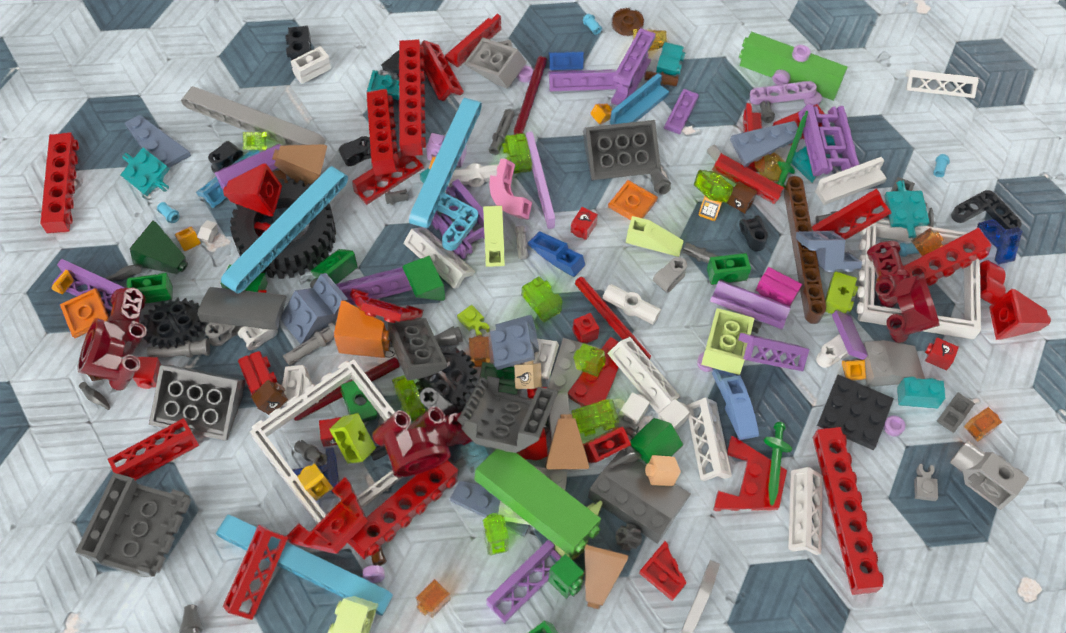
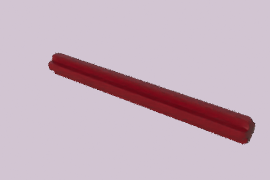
[513,56,547,137]
[293,357,400,421]

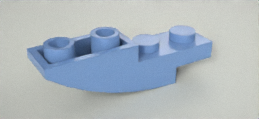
[712,368,759,440]

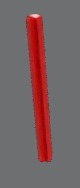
[575,276,651,360]

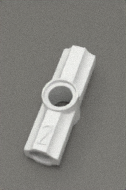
[449,163,499,187]
[603,284,661,325]

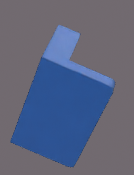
[548,51,584,70]

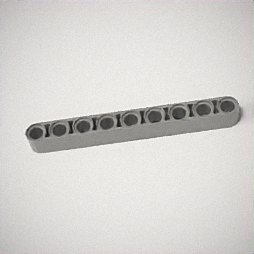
[181,86,325,146]

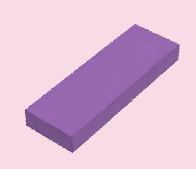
[664,89,699,135]
[832,310,868,360]

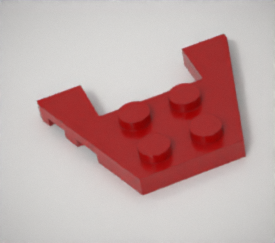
[350,288,424,323]
[713,436,787,511]
[287,477,368,554]

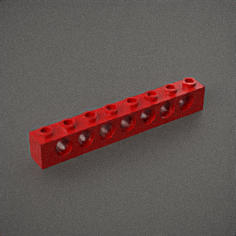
[399,39,426,156]
[812,427,884,595]

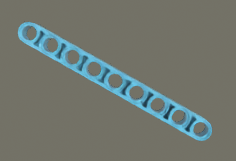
[409,98,482,229]
[221,166,348,294]
[216,515,393,616]

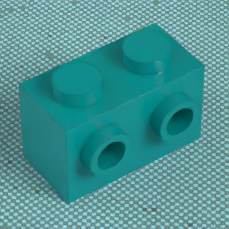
[897,376,946,409]

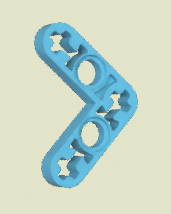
[437,193,478,251]

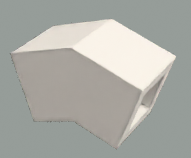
[197,220,218,244]

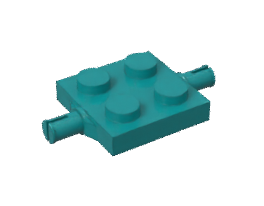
[120,148,170,197]
[884,180,930,239]

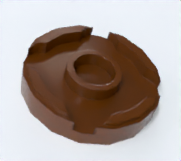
[611,8,644,36]

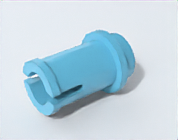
[583,14,602,35]
[933,154,950,177]
[157,202,180,223]
[899,242,922,257]

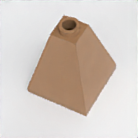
[272,144,327,187]
[545,414,589,469]
[584,545,628,609]

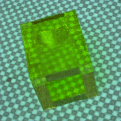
[243,132,266,150]
[573,343,606,377]

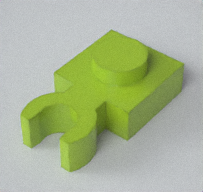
[457,304,490,339]

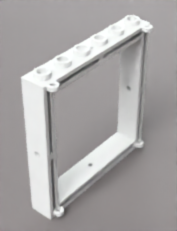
[857,219,981,339]
[250,359,403,524]

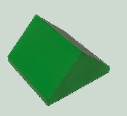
[310,249,358,284]
[402,255,445,301]
[630,418,683,464]

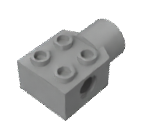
[950,440,1029,510]

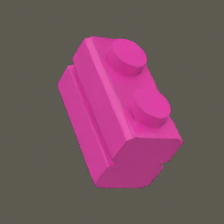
[756,267,802,306]

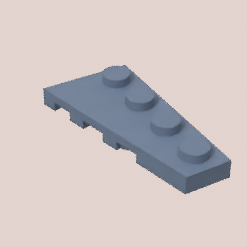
[124,115,191,168]
[730,121,798,168]
[450,481,530,537]

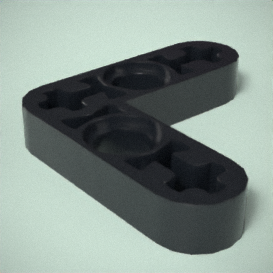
[951,190,1022,234]

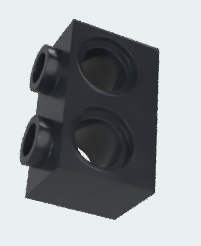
[285,26,311,61]

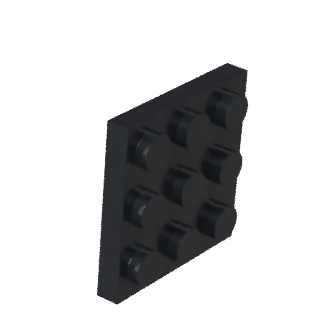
[817,375,894,451]

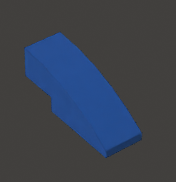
[528,231,586,277]

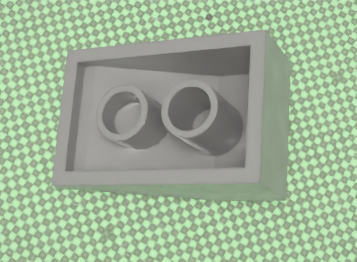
[464,38,527,89]
[863,340,925,387]

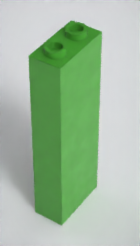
[739,31,848,101]
[474,449,601,558]

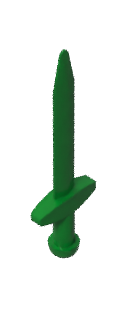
[775,111,808,188]
[764,421,792,505]

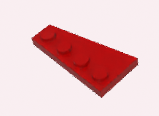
[568,337,619,417]

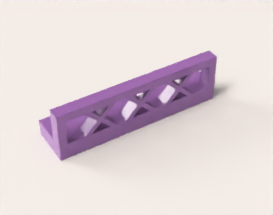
[548,69,617,91]
[215,144,281,189]
[52,259,125,312]
[336,267,412,305]
[710,279,791,329]
[738,333,810,371]
[486,539,561,623]

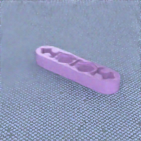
[750,81,817,105]

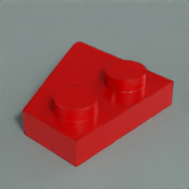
[639,541,687,601]

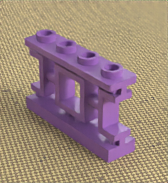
[611,28,656,106]
[798,104,859,176]
[431,179,485,259]

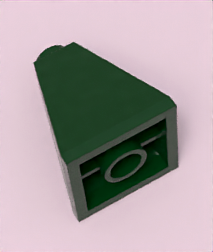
[129,220,188,274]

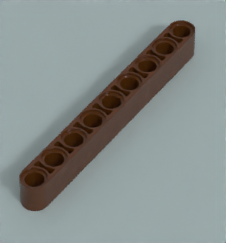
[784,176,826,324]

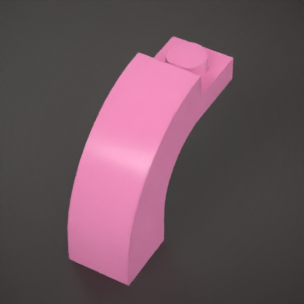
[489,159,532,220]

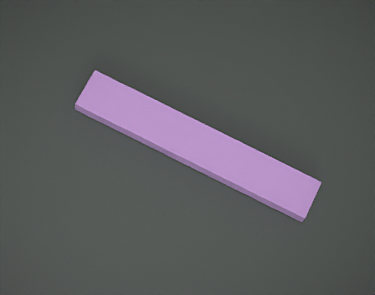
[525,132,555,229]

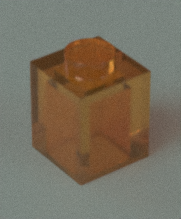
[911,228,944,256]
[469,336,490,367]
[964,407,1002,442]
[416,579,451,618]

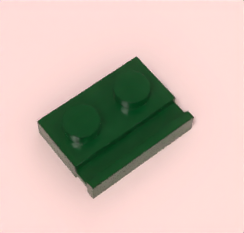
[479,362,518,396]

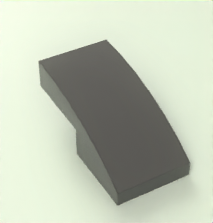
[936,392,975,433]

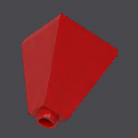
[223,163,282,216]
[989,289,1051,340]

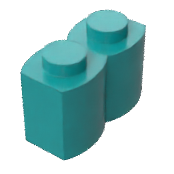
[656,42,686,76]

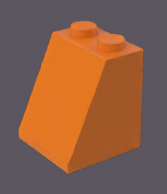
[334,301,390,358]

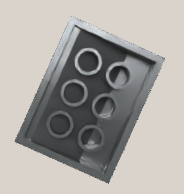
[583,120,661,181]
[149,365,246,441]
[588,450,691,544]

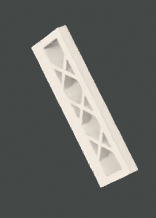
[905,70,979,98]
[815,157,887,205]
[403,227,475,289]
[607,337,681,414]
[686,397,732,481]
[788,467,823,555]

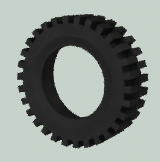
[230,179,336,279]

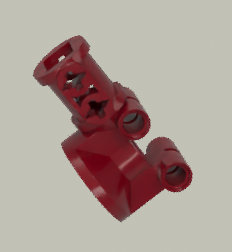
[867,241,940,343]
[77,288,146,391]
[372,406,475,477]

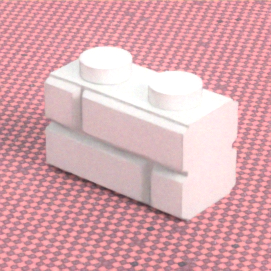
[291,46,331,84]

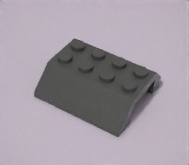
[458,376,558,453]
[75,473,192,577]

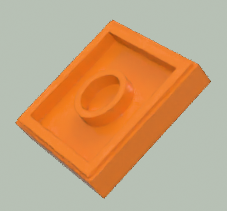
[608,180,658,220]
[60,288,109,338]

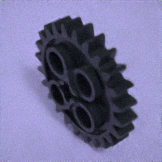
[140,297,205,349]
[414,346,478,407]

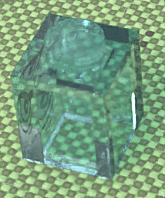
[461,441,489,473]

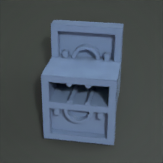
[796,231,862,272]
[281,273,348,344]
[490,314,539,370]

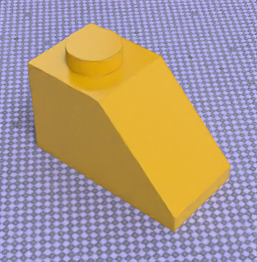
[297,463,333,501]

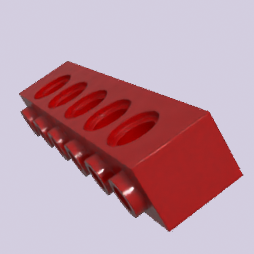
[366,89,399,176]
[40,133,79,234]
[903,228,992,286]
[348,460,458,560]

